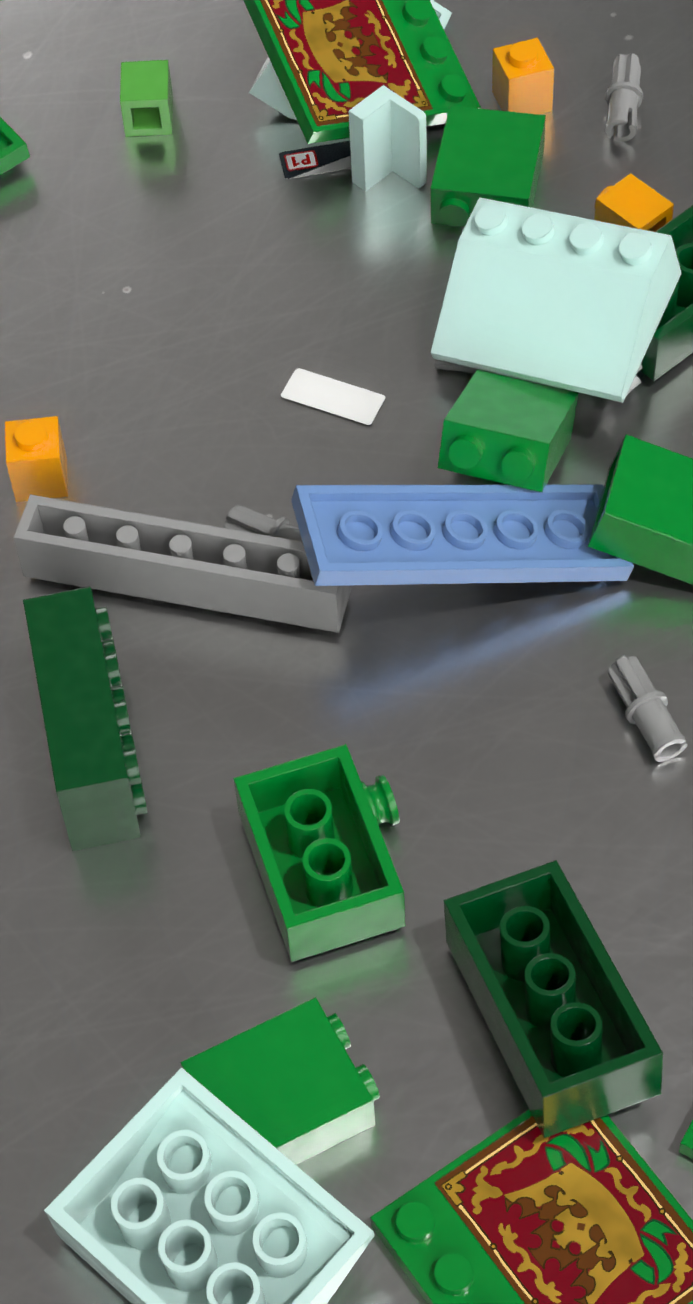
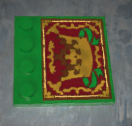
[243,0,481,144]
[370,1109,693,1304]

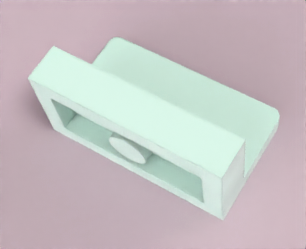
[349,85,427,192]

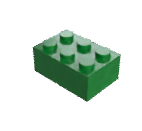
[233,744,406,962]

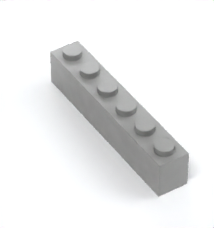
[13,494,352,633]

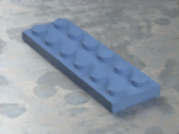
[291,484,634,586]

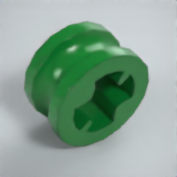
[361,775,400,827]

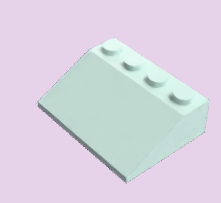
[431,197,681,403]
[44,1068,375,1304]

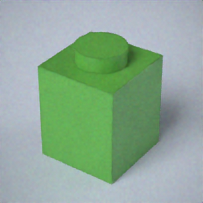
[120,60,173,137]

